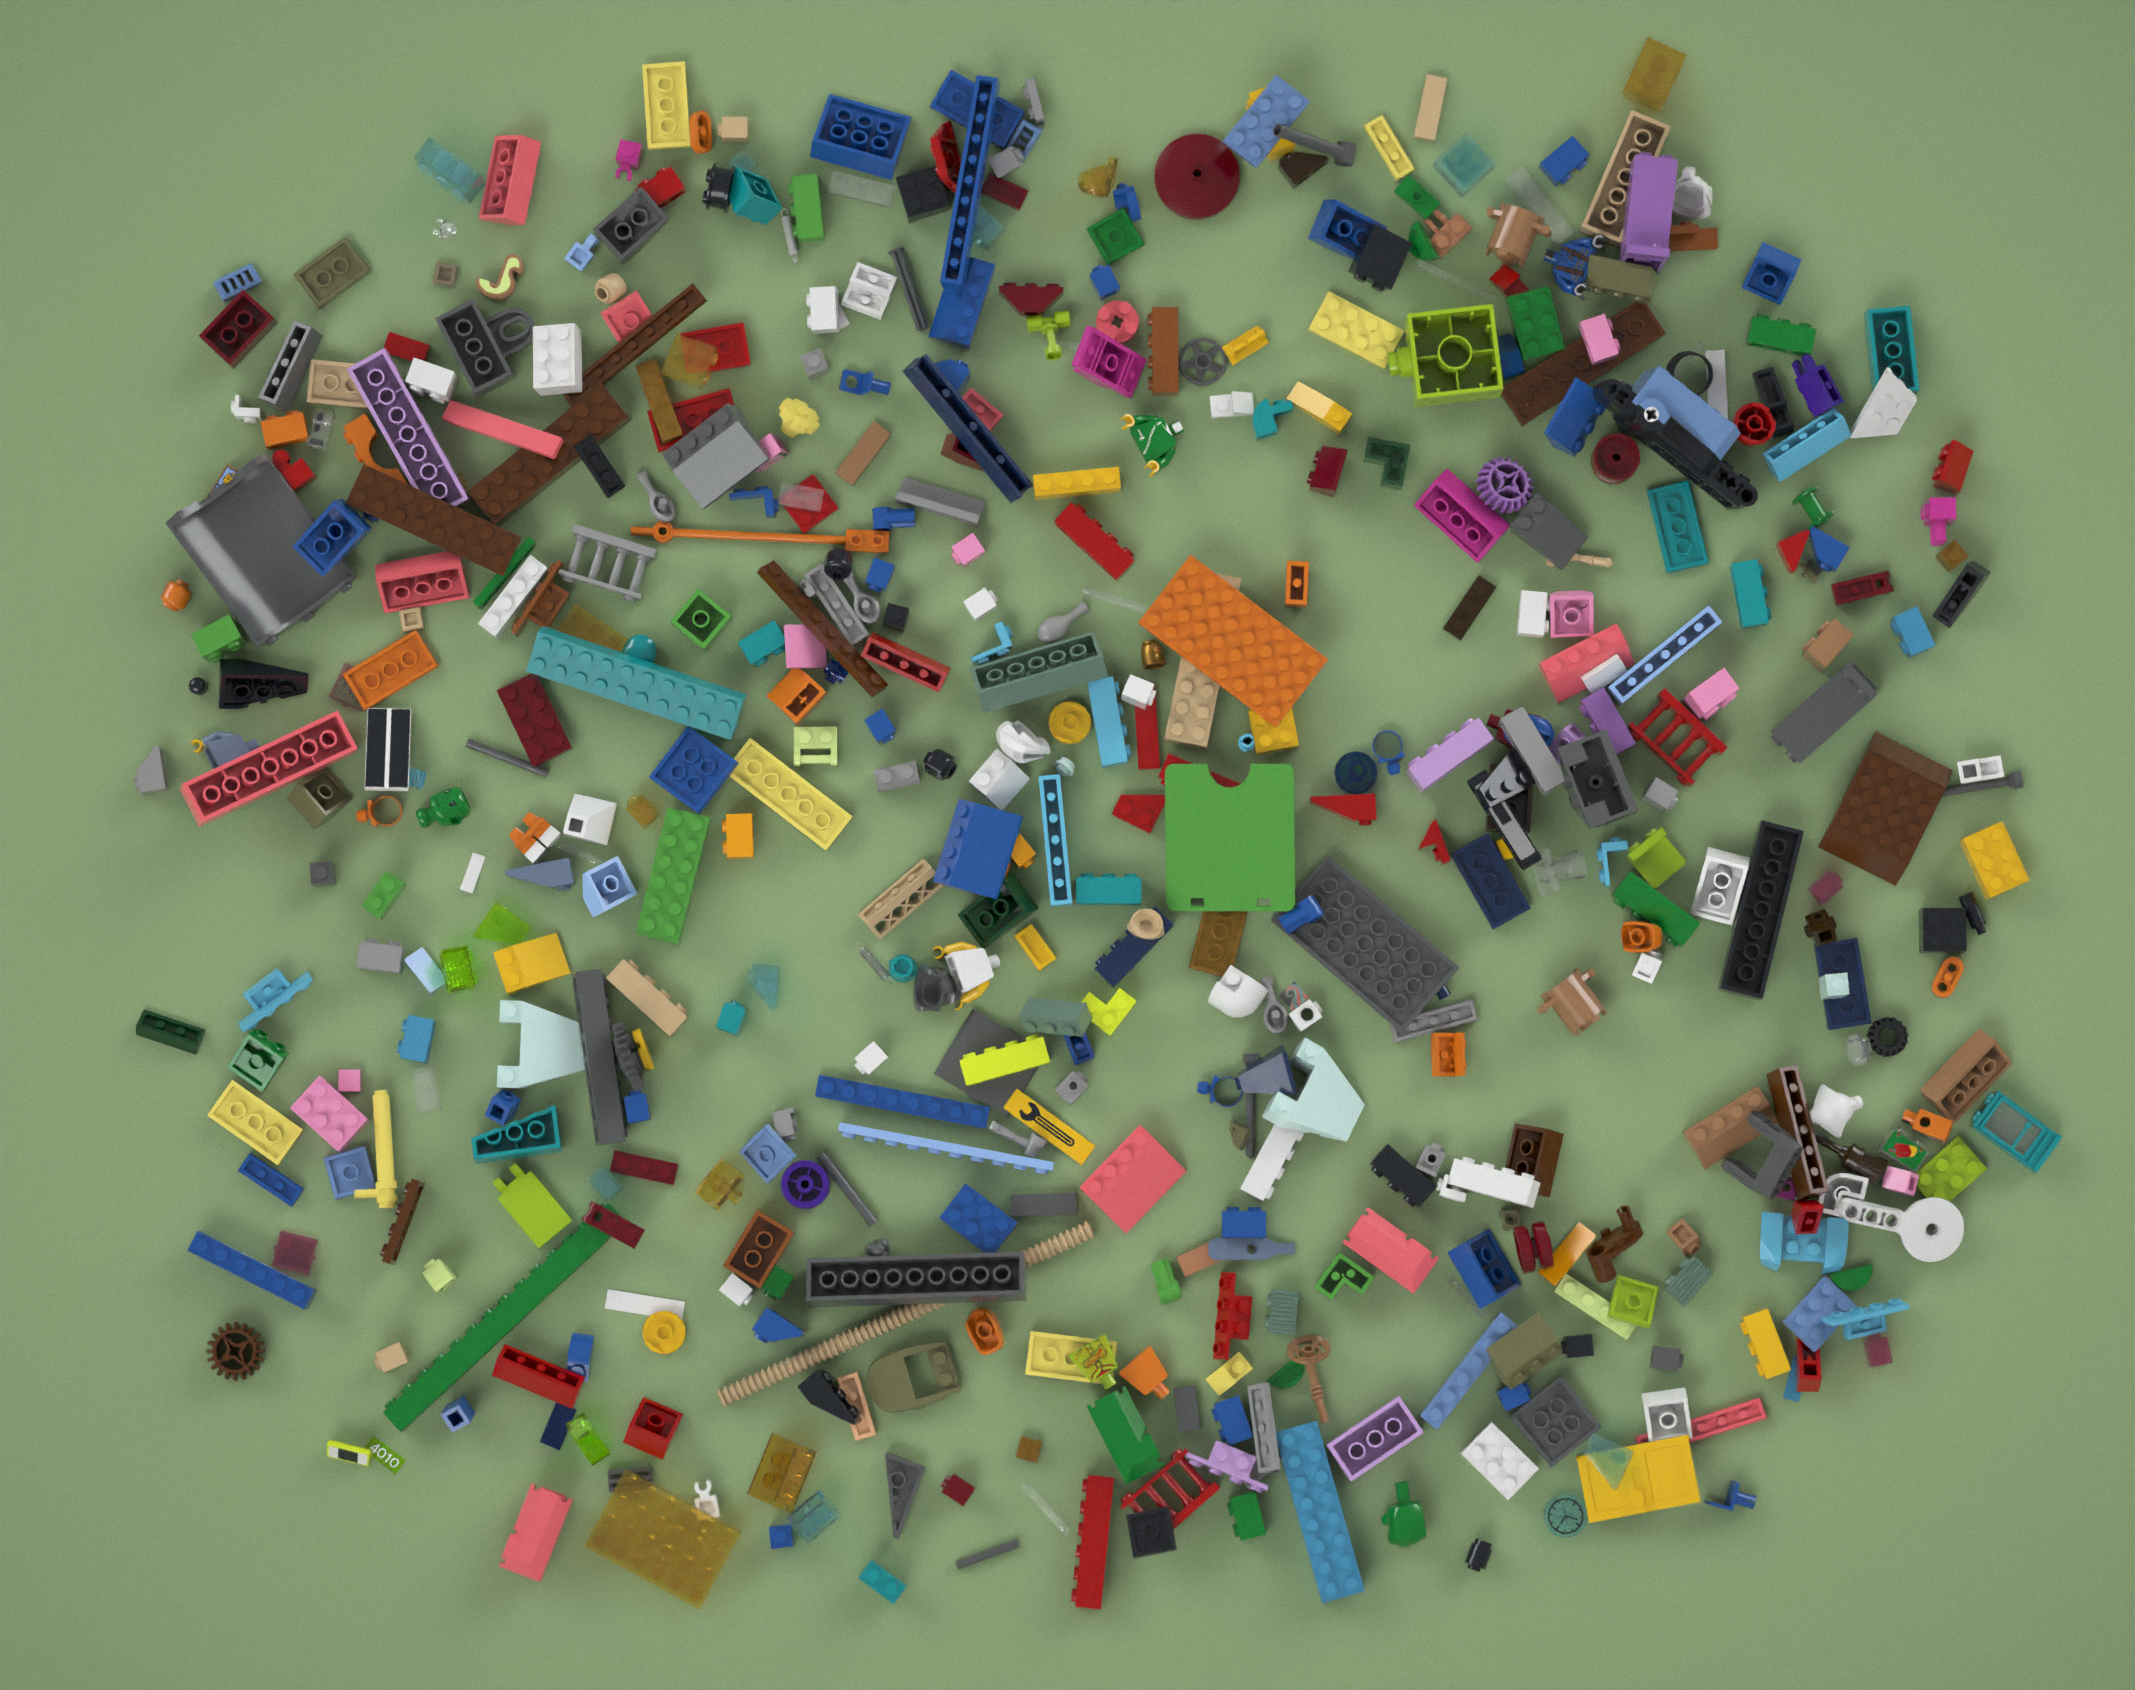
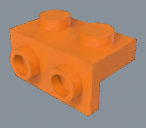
[1431,1032,1467,1077]

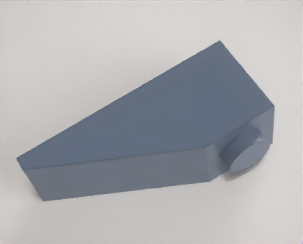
[505,858,575,892]

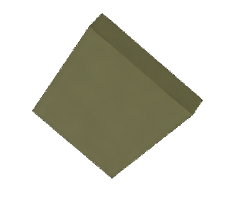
[293,237,371,310]

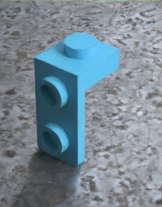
[971,622,1013,665]
[1596,837,1628,887]

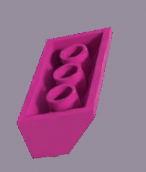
[1414,468,1510,563]

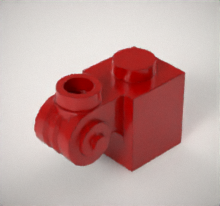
[271,449,317,493]

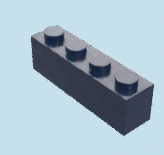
[1095,906,1174,988]

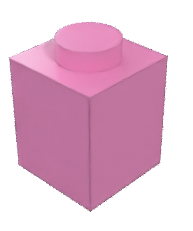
[951,533,985,567]
[1882,1166,1919,1196]

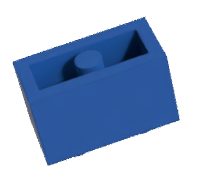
[1539,136,1590,186]
[1222,1207,1266,1238]
[1211,1395,1253,1445]

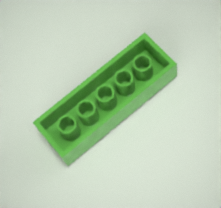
[636,807,711,946]

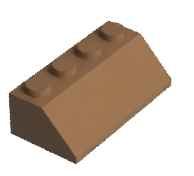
[1919,1029,2012,1125]
[1682,1086,1778,1169]

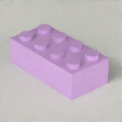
[1406,718,1494,793]
[1325,1396,1424,1481]

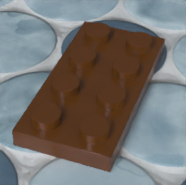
[380,1179,425,1265]

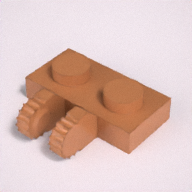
[1424,209,1472,259]

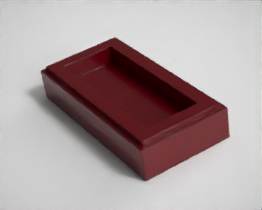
[981,173,1029,211]

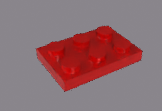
[680,322,751,376]

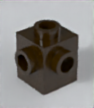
[1804,909,1837,947]

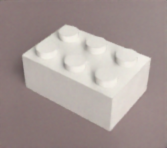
[533,323,582,396]
[1460,1422,1539,1500]

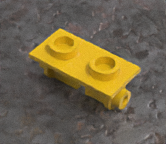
[1222,325,1269,365]

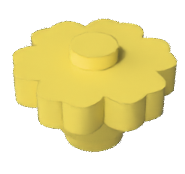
[779,398,820,437]

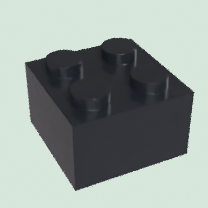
[896,165,950,223]
[1919,908,1967,953]

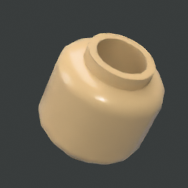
[595,273,627,304]

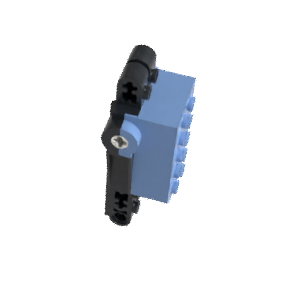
[1593,366,1758,510]

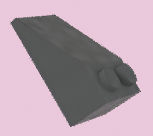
[593,187,669,265]
[1510,493,1589,570]

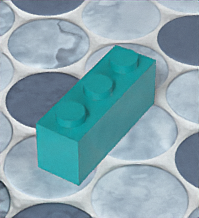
[1730,559,1771,630]
[1076,873,1141,905]

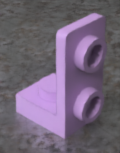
[1548,722,1587,765]

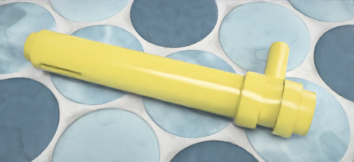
[354,1090,398,1209]

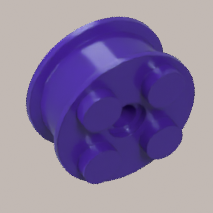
[781,1160,830,1209]

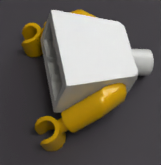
[933,942,1000,1010]

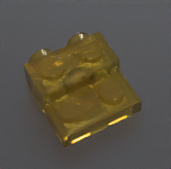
[661,334,719,390]

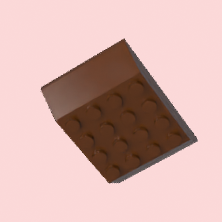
[1818,732,1953,886]

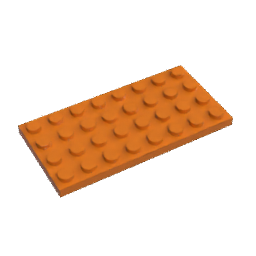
[1138,555,1328,729]

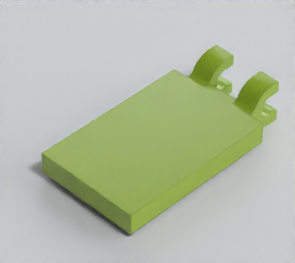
[492,1163,573,1249]

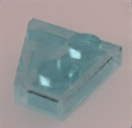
[1584,1433,1634,1490]

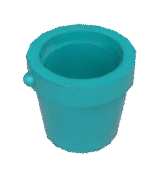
[889,954,917,983]

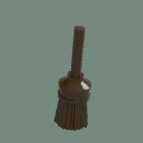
[1814,1131,1888,1186]

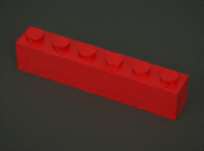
[1071,1475,1114,1609]

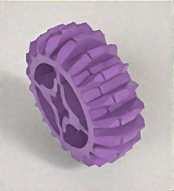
[1476,456,1534,514]

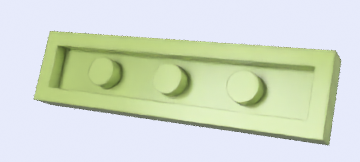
[1553,1274,1636,1340]

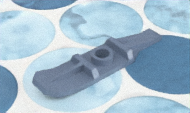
[1208,1238,1295,1260]

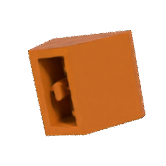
[766,668,827,726]

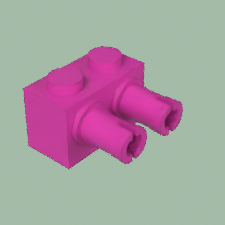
[1920,497,1956,546]

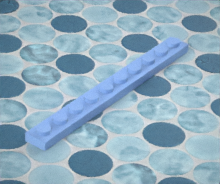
[838,1122,1054,1175]

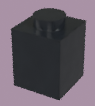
[882,603,910,632]
[1560,1334,1594,1358]

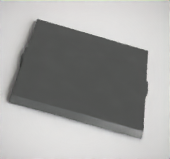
[934,1009,1039,1118]

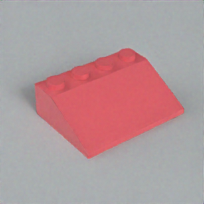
[1079,1125,1186,1233]

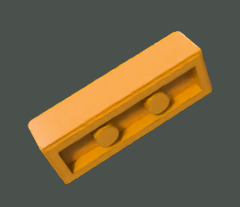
[1538,1222,1597,1286]

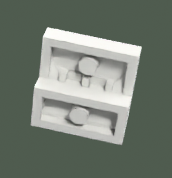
[841,262,897,320]

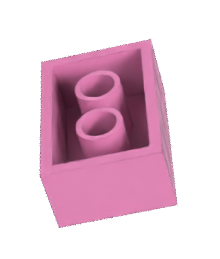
[1682,668,1740,721]
[290,1076,371,1152]

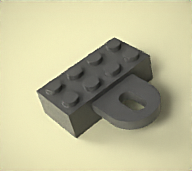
[435,299,535,398]

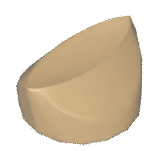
[1126,909,1165,940]

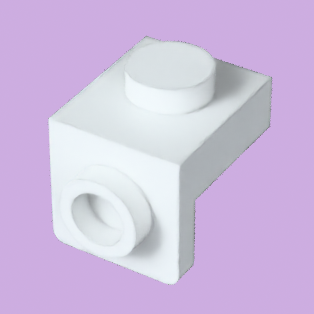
[231,395,263,424]

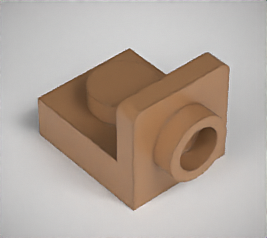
[1666,1218,1702,1257]

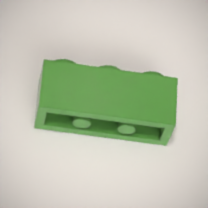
[788,173,824,243]

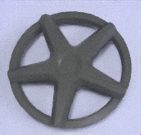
[1179,338,1227,386]

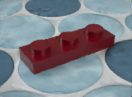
[610,1150,679,1185]

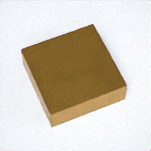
[1016,1436,1042,1463]

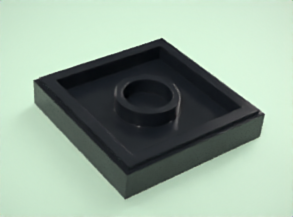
[1126,1506,1177,1559]

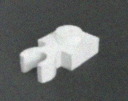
[694,1480,721,1521]

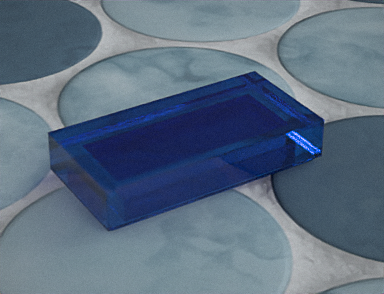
[540,1402,577,1450]

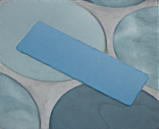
[1783,1356,1801,1402]

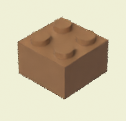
[1801,618,1854,673]

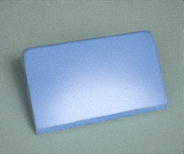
[404,947,449,994]

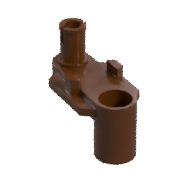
[1586,1205,1643,1283]

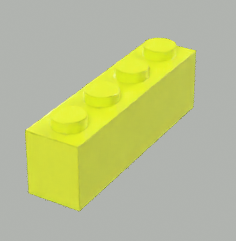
[959,1034,1050,1086]

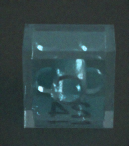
[1433,133,1495,197]

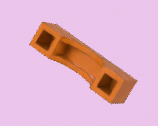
[343,414,408,484]

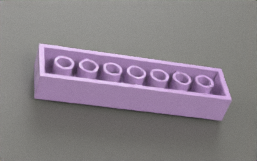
[347,348,471,507]

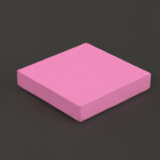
[784,624,827,669]

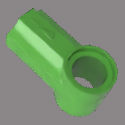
[1150,1258,1182,1305]

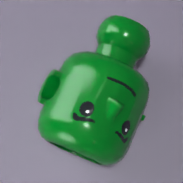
[415,786,471,828]

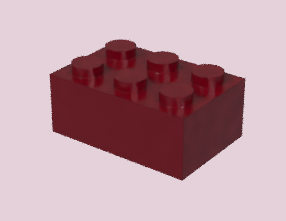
[199,290,278,369]

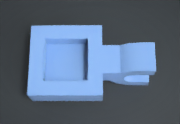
[564,233,600,272]

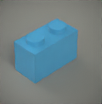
[1890,606,1935,658]
[397,1015,436,1063]

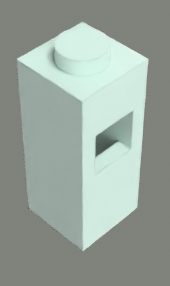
[1819,973,1849,1000]

